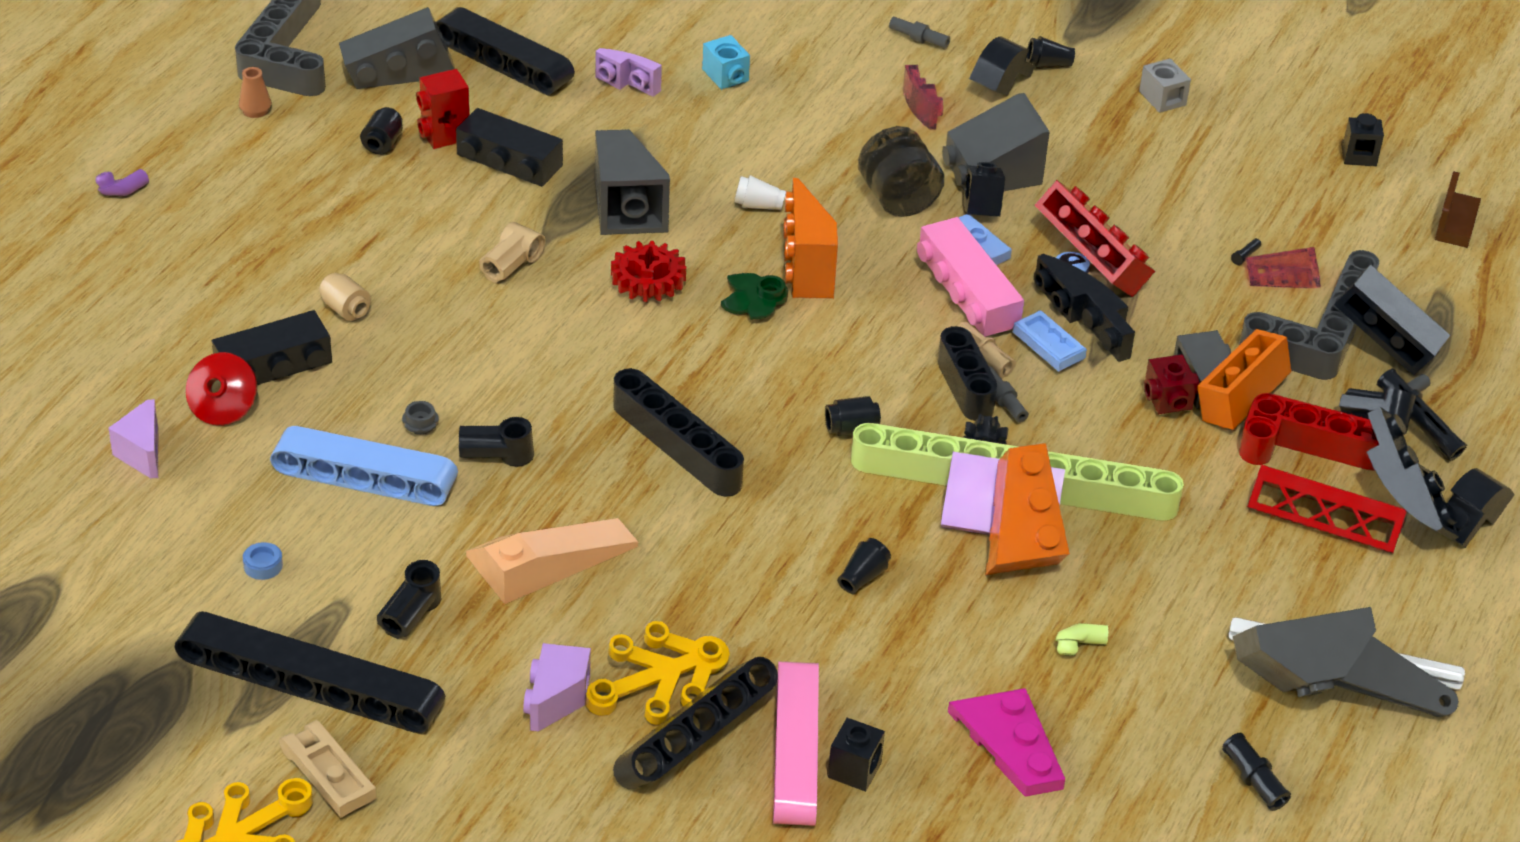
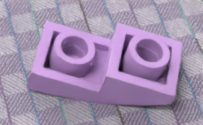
[595,48,662,97]

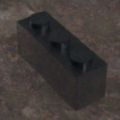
[456,108,563,187]
[1334,264,1450,376]
[211,310,332,385]

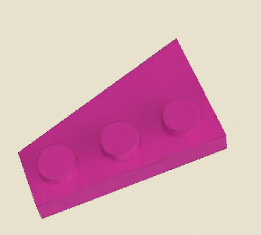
[948,688,1065,797]

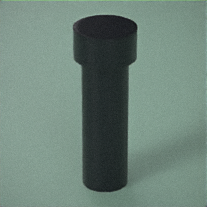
[1231,238,1262,265]

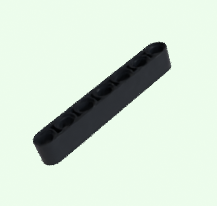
[174,611,446,733]

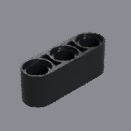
[938,326,997,421]

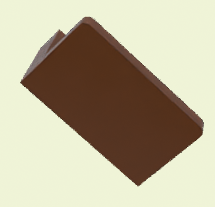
[1435,171,1481,248]

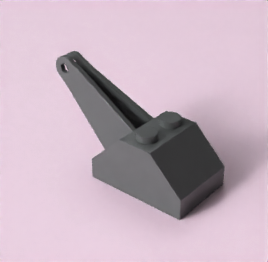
[1233,607,1459,717]

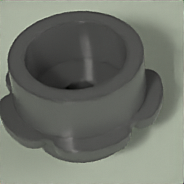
[402,401,439,435]

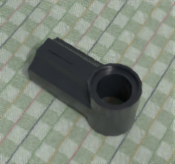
[1339,388,1416,430]
[459,417,534,467]
[377,560,442,639]

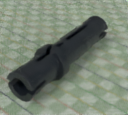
[1376,368,1467,461]

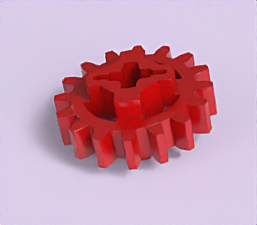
[611,241,687,302]

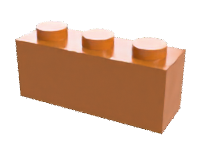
[1197,329,1291,430]

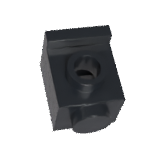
[1341,113,1384,167]

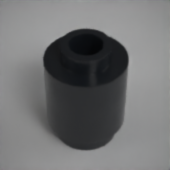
[360,107,403,154]
[825,396,881,436]

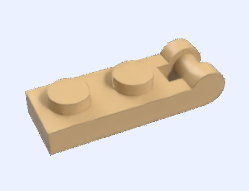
[279,720,377,818]

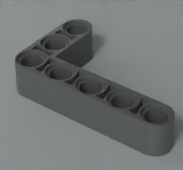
[235,0,326,96]
[1239,250,1379,380]

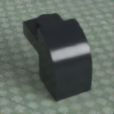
[969,36,1035,96]
[1447,468,1515,548]

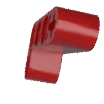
[1239,393,1379,471]

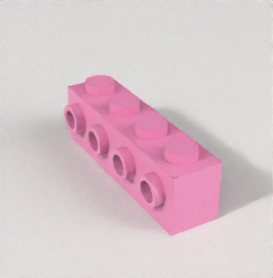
[917,217,1024,337]

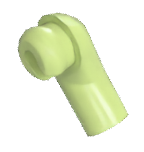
[1056,623,1108,656]

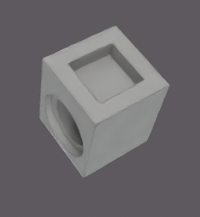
[1139,58,1191,113]

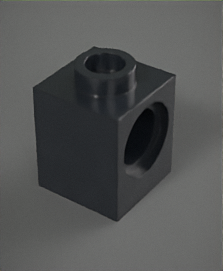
[963,162,1005,217]
[828,717,885,792]

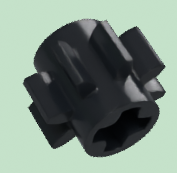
[964,414,1009,445]

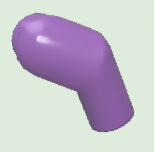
[95,169,149,196]

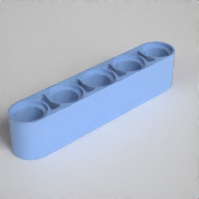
[270,426,458,506]

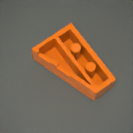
[985,443,1070,575]

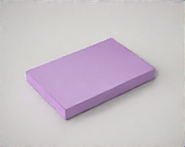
[941,452,1065,535]

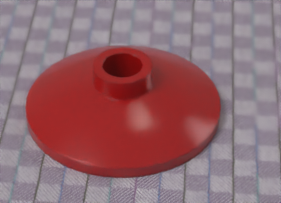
[185,352,257,426]

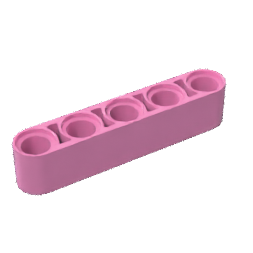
[773,661,819,826]

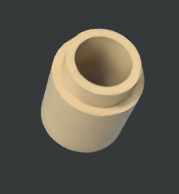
[319,273,371,321]

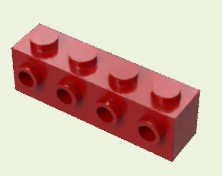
[1034,180,1156,297]

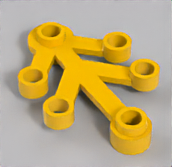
[585,621,730,725]
[176,778,313,842]

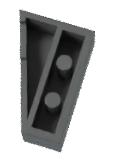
[339,7,455,89]

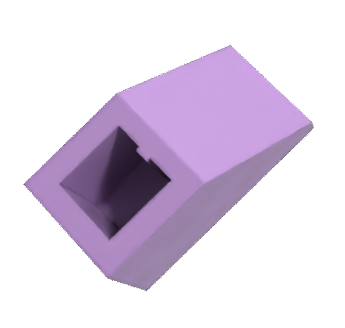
[523,643,591,731]

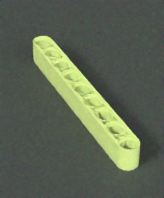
[851,423,1184,520]

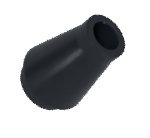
[1026,36,1075,67]
[837,538,891,594]

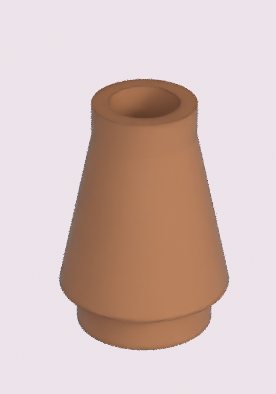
[239,67,272,118]

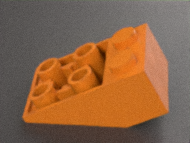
[783,178,838,299]

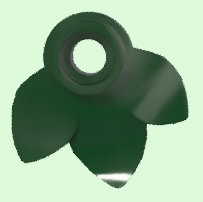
[721,273,788,320]

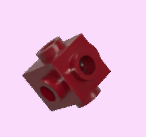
[1144,354,1199,415]

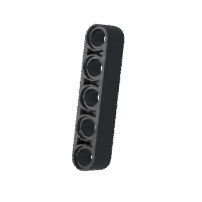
[436,7,575,95]
[613,368,744,497]
[613,657,778,790]

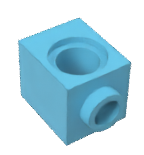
[702,35,750,90]

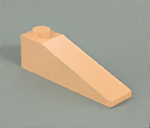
[466,518,638,604]

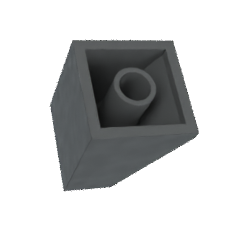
[942,93,1050,191]
[595,129,670,235]

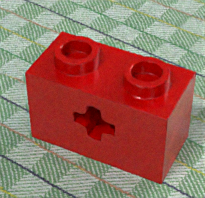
[416,69,470,149]

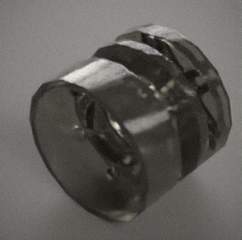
[858,126,944,217]

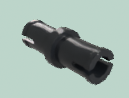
[1222,733,1291,811]

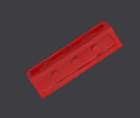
[1247,464,1408,554]

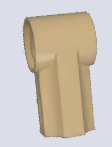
[479,222,546,284]

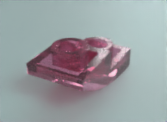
[903,65,943,130]

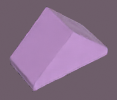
[108,399,158,478]

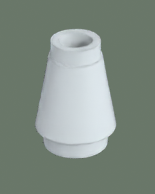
[734,175,786,211]

